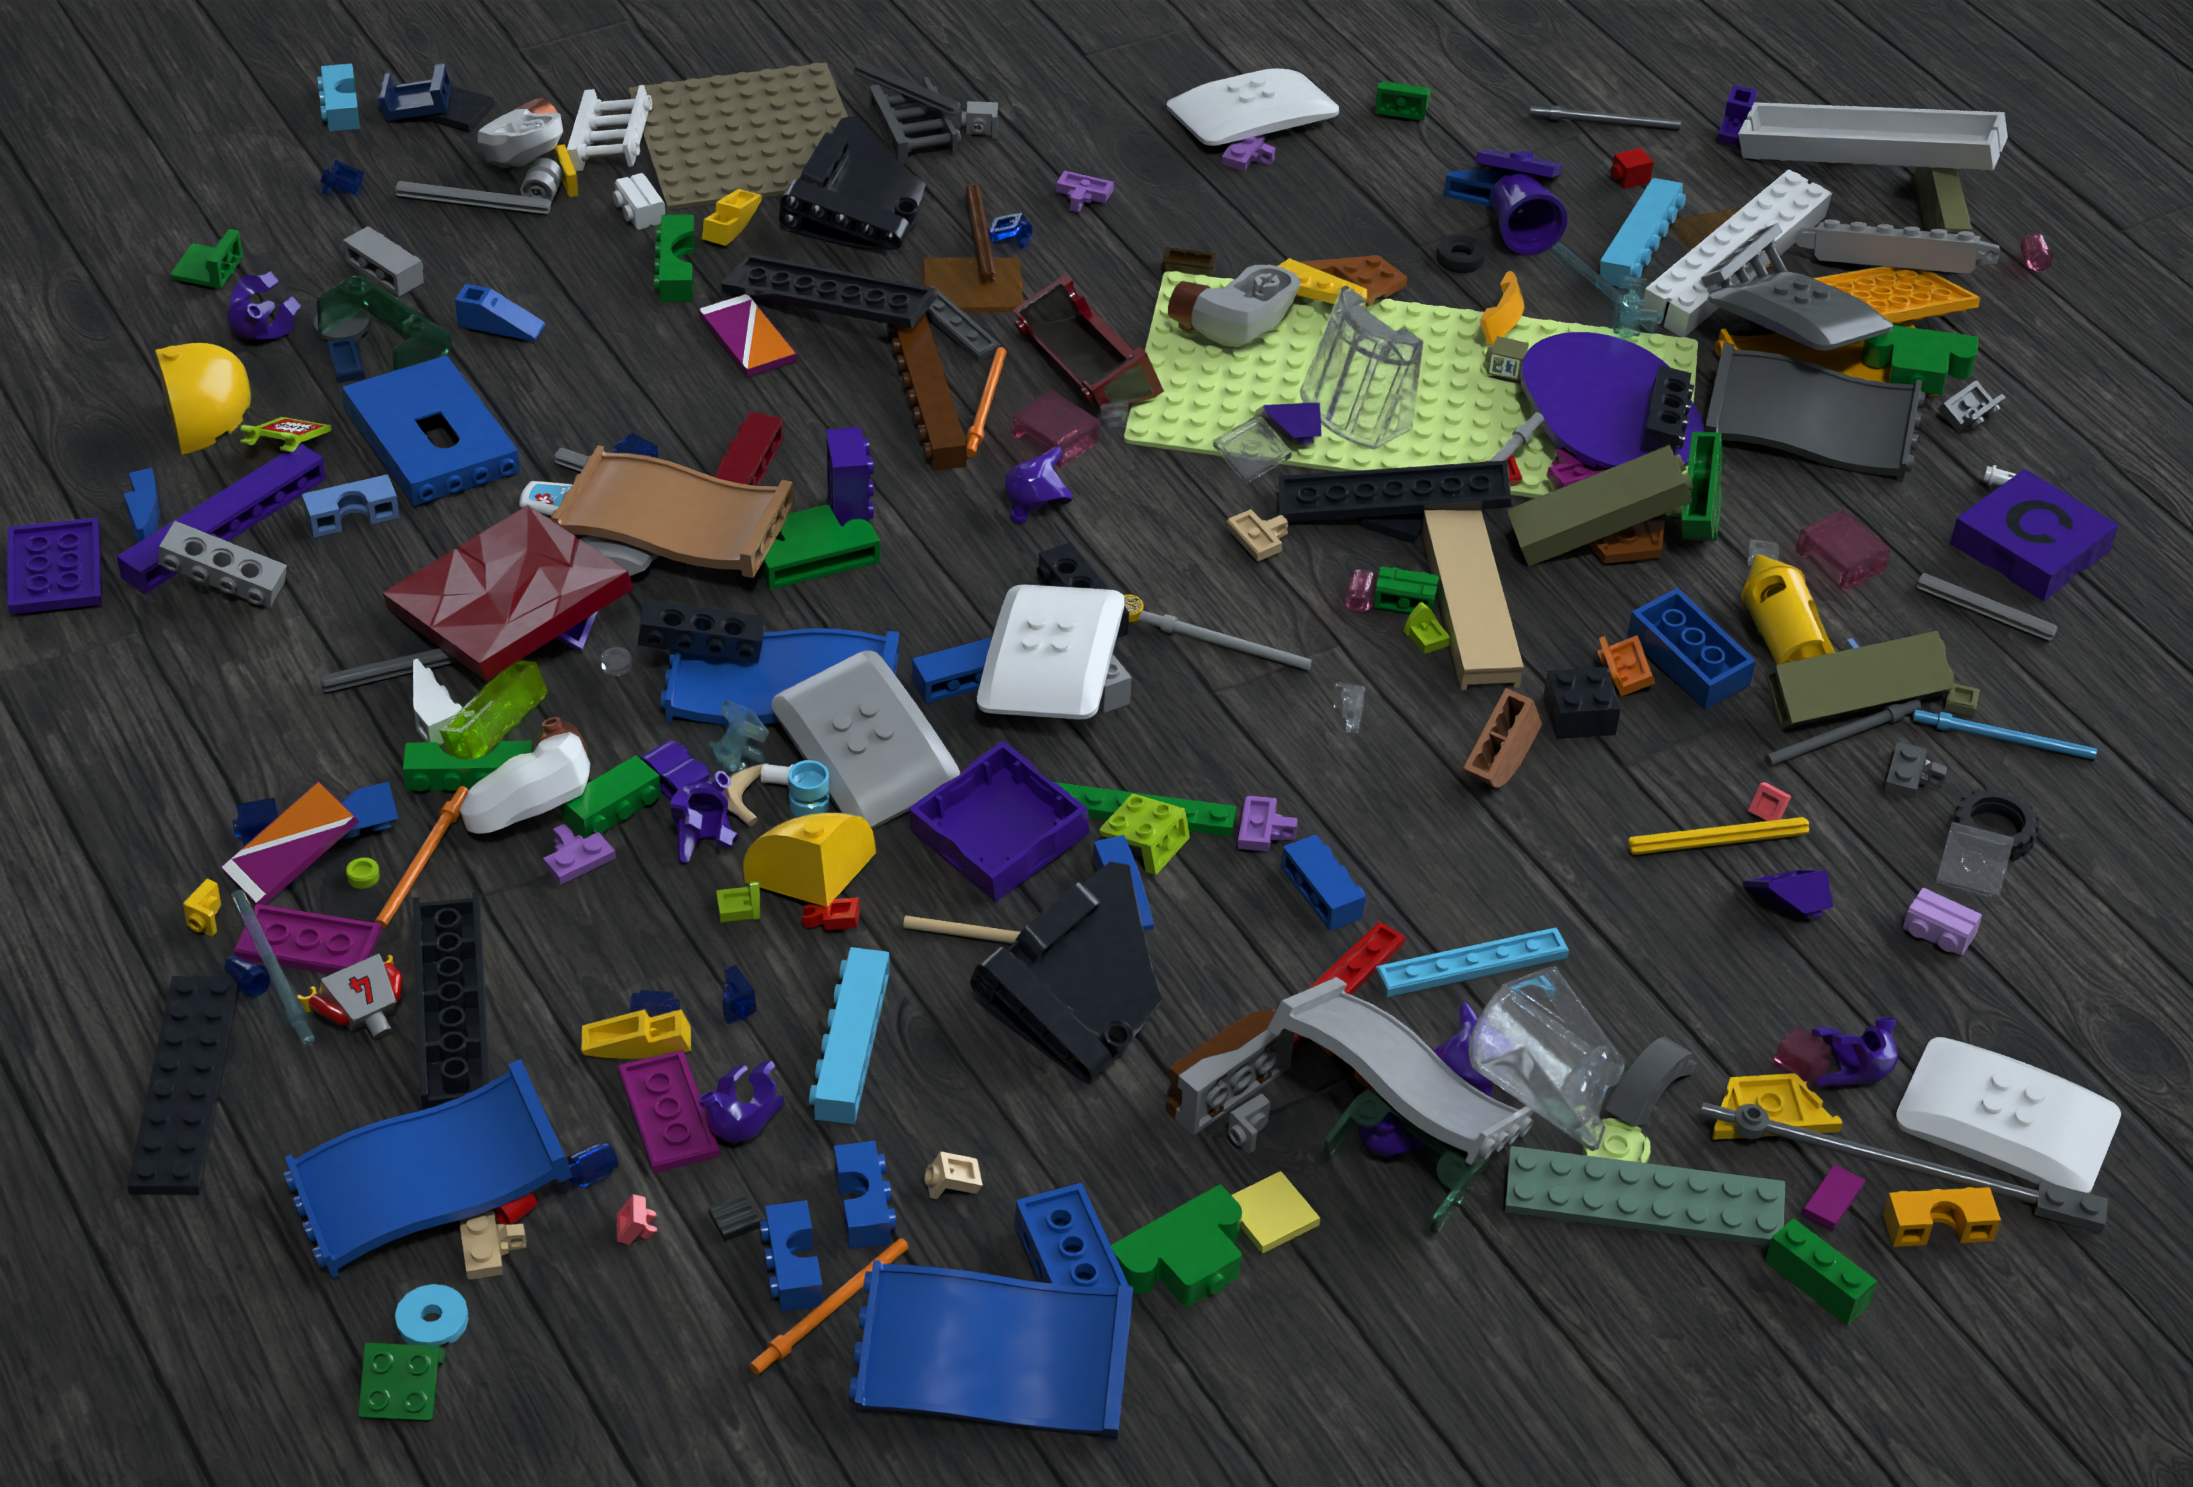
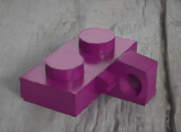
[1546,448,1608,489]

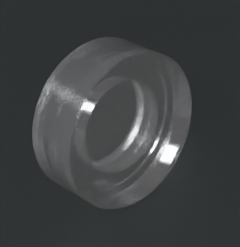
[601,647,632,676]

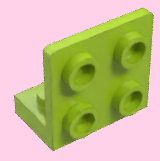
[1099,794,1190,875]

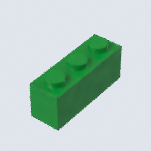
[561,755,661,839]
[1765,1218,1877,1326]

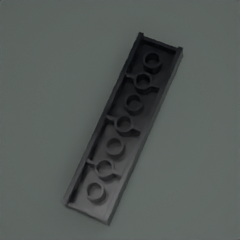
[413,892,491,1110]

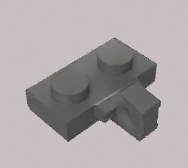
[1885,742,1947,798]

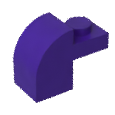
[1717,85,1758,146]

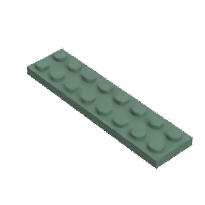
[1504,1146,1785,1246]

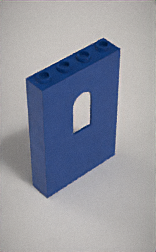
[342,355,520,506]

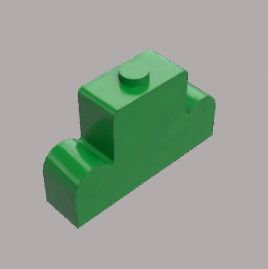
[1862,325,1979,395]
[1682,432,1722,541]
[760,505,880,590]
[1111,1184,1242,1307]

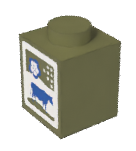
[1485,336,1529,381]

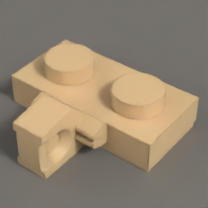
[1227,509,1288,562]
[459,1210,526,1280]

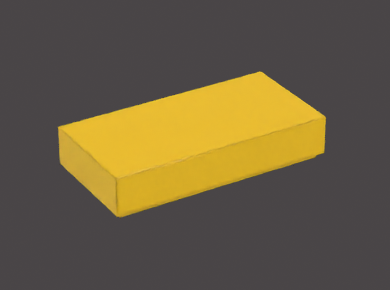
[555,144,578,197]

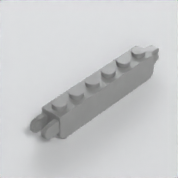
[1795,219,2000,274]

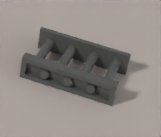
[869,77,961,164]
[1701,223,1805,333]

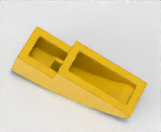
[702,189,762,246]
[581,1009,691,1059]

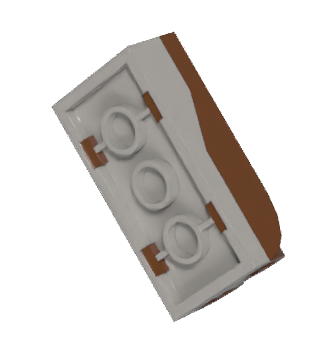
[1166,1008,1294,1135]

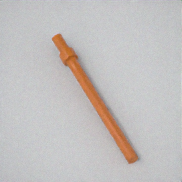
[966,347,1007,458]
[375,786,469,929]
[749,1238,909,1375]

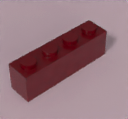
[711,411,783,486]

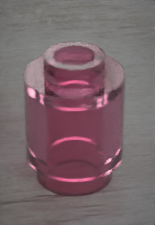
[2020,233,2053,271]
[1345,570,1378,613]

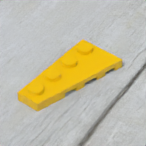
[1278,258,1367,308]

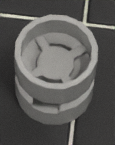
[520,158,563,203]

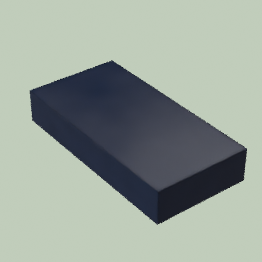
[326,337,365,383]

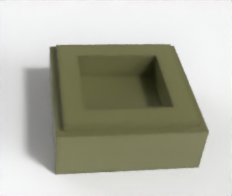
[1944,684,1980,717]

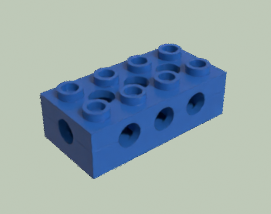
[1015,1183,1129,1288]

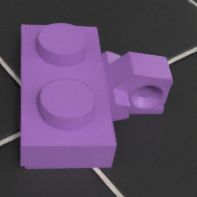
[1221,135,1275,171]
[1056,171,1114,213]
[1238,796,1297,851]
[543,824,616,885]

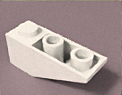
[413,659,465,745]

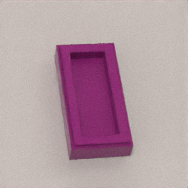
[1802,1164,1865,1231]

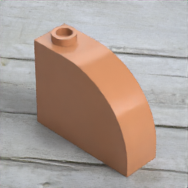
[1463,688,1542,788]

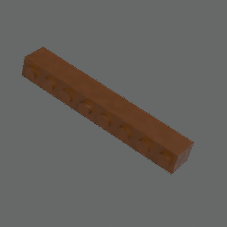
[886,313,967,471]

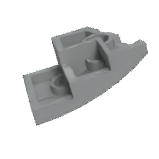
[580,535,659,576]

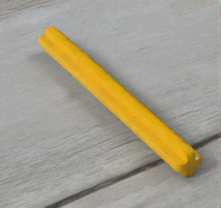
[1628,817,1809,855]

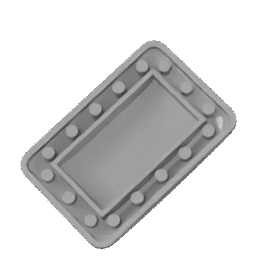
[771,651,960,830]

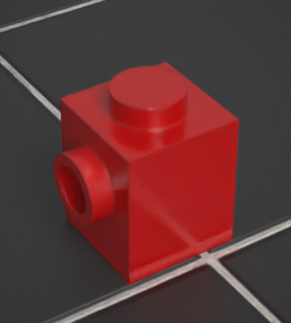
[1610,148,1654,189]

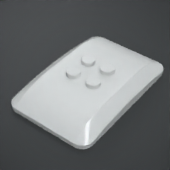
[1167,69,1339,146]
[977,585,1125,719]
[1895,1037,2121,1193]

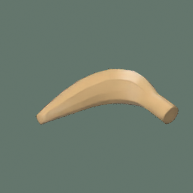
[724,764,763,827]

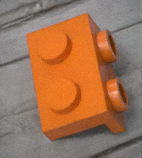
[1598,635,1655,697]

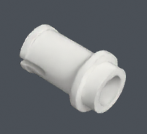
[1982,465,2017,487]
[761,763,795,785]

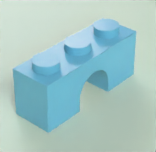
[317,64,360,132]

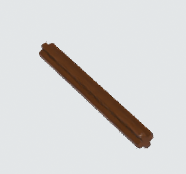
[966,184,996,282]

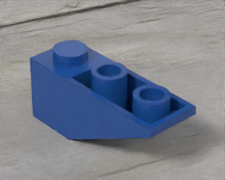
[455,284,545,342]
[341,782,398,839]

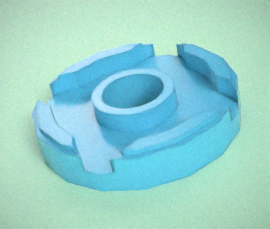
[395,1284,469,1346]

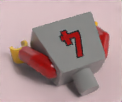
[297,954,402,1040]

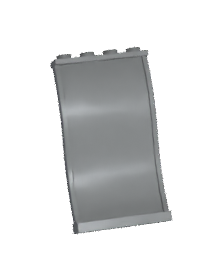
[1267,977,1536,1165]

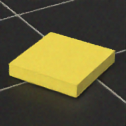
[1232,1171,1320,1254]

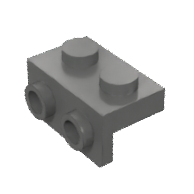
[1938,380,2006,434]

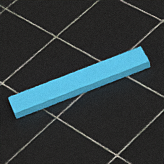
[1375,927,1569,997]

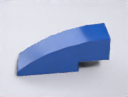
[1444,170,1517,207]
[124,468,160,543]
[1093,835,1154,931]

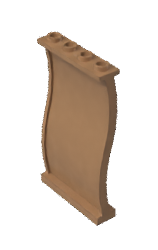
[551,445,795,578]

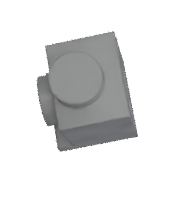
[961,101,998,139]

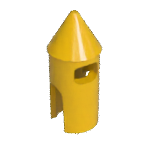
[1741,554,1835,665]

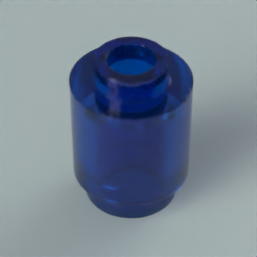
[630,990,680,1017]
[567,1142,619,1188]

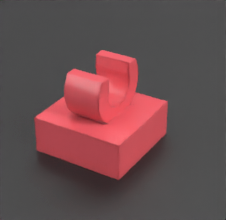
[1748,782,1791,821]
[616,1194,657,1245]

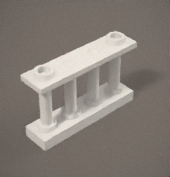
[567,85,652,171]

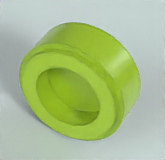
[346,858,380,889]

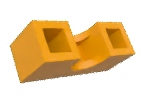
[1883,1187,2001,1247]

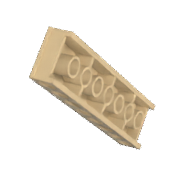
[1421,509,1524,690]

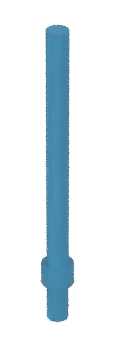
[1913,709,2097,760]

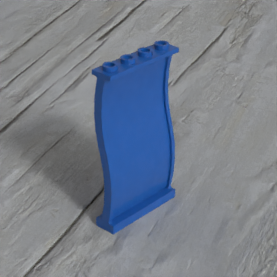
[660,628,899,725]
[284,1059,572,1279]
[849,1260,1133,1438]

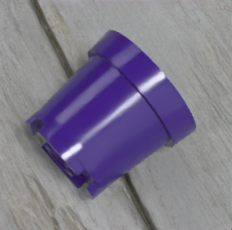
[1491,171,1568,255]

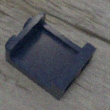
[377,64,452,121]

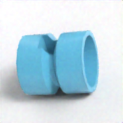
[788,760,830,817]

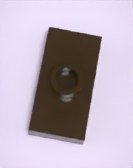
[1161,247,1218,277]

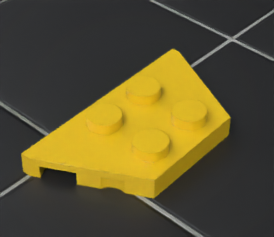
[1712,1073,1842,1140]

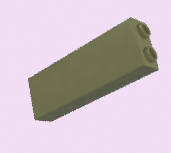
[1914,166,1972,234]
[1507,445,1694,567]
[1764,631,1955,730]

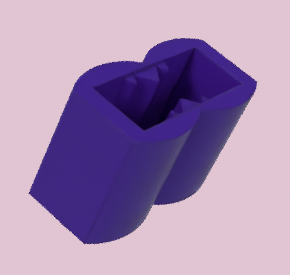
[640,740,710,801]

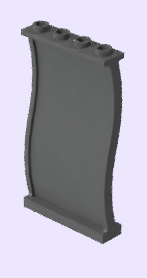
[1705,343,1925,482]

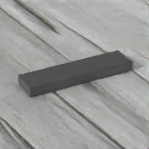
[925,285,1000,363]

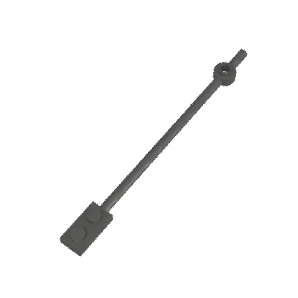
[1699,1102,2108,1233]

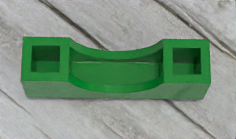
[654,215,695,302]
[403,740,533,791]

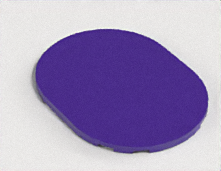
[1520,332,1705,469]

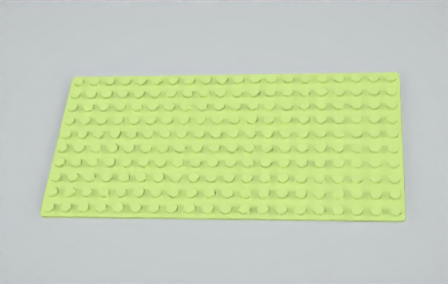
[1124,271,1698,518]

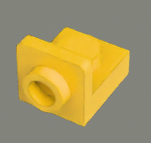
[183,879,221,937]

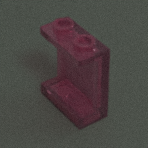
[1012,390,1100,468]
[1796,510,1891,590]

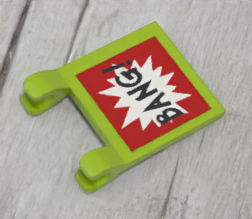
[240,417,331,452]

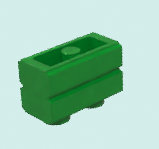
[1374,566,1439,614]

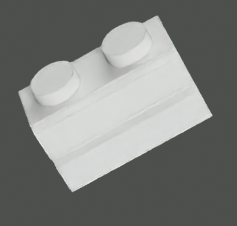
[612,173,665,230]

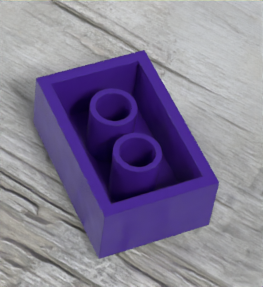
[826,427,874,526]

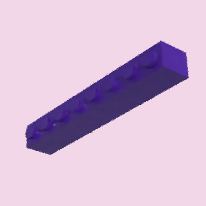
[117,443,326,594]

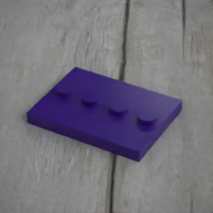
[1475,149,1564,178]
[7,517,102,614]

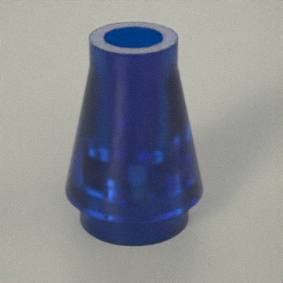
[224,955,271,996]

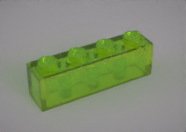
[439,661,549,759]

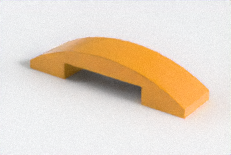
[1480,271,1524,345]

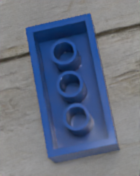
[1627,588,1756,710]

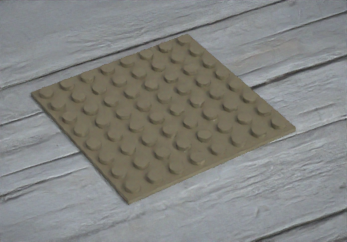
[628,63,848,210]

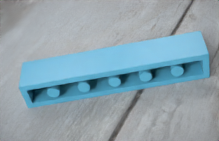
[1600,178,1686,289]
[809,947,890,1125]

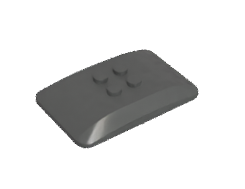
[1707,272,1893,350]

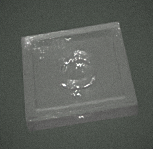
[1213,414,1292,484]
[1936,822,2014,899]

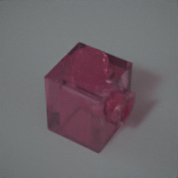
[1774,1026,1831,1086]

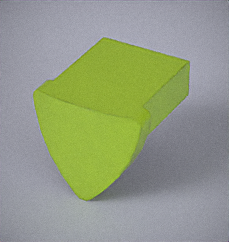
[1403,602,1451,654]
[716,881,761,923]

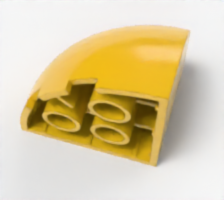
[155,343,251,455]
[743,813,876,907]

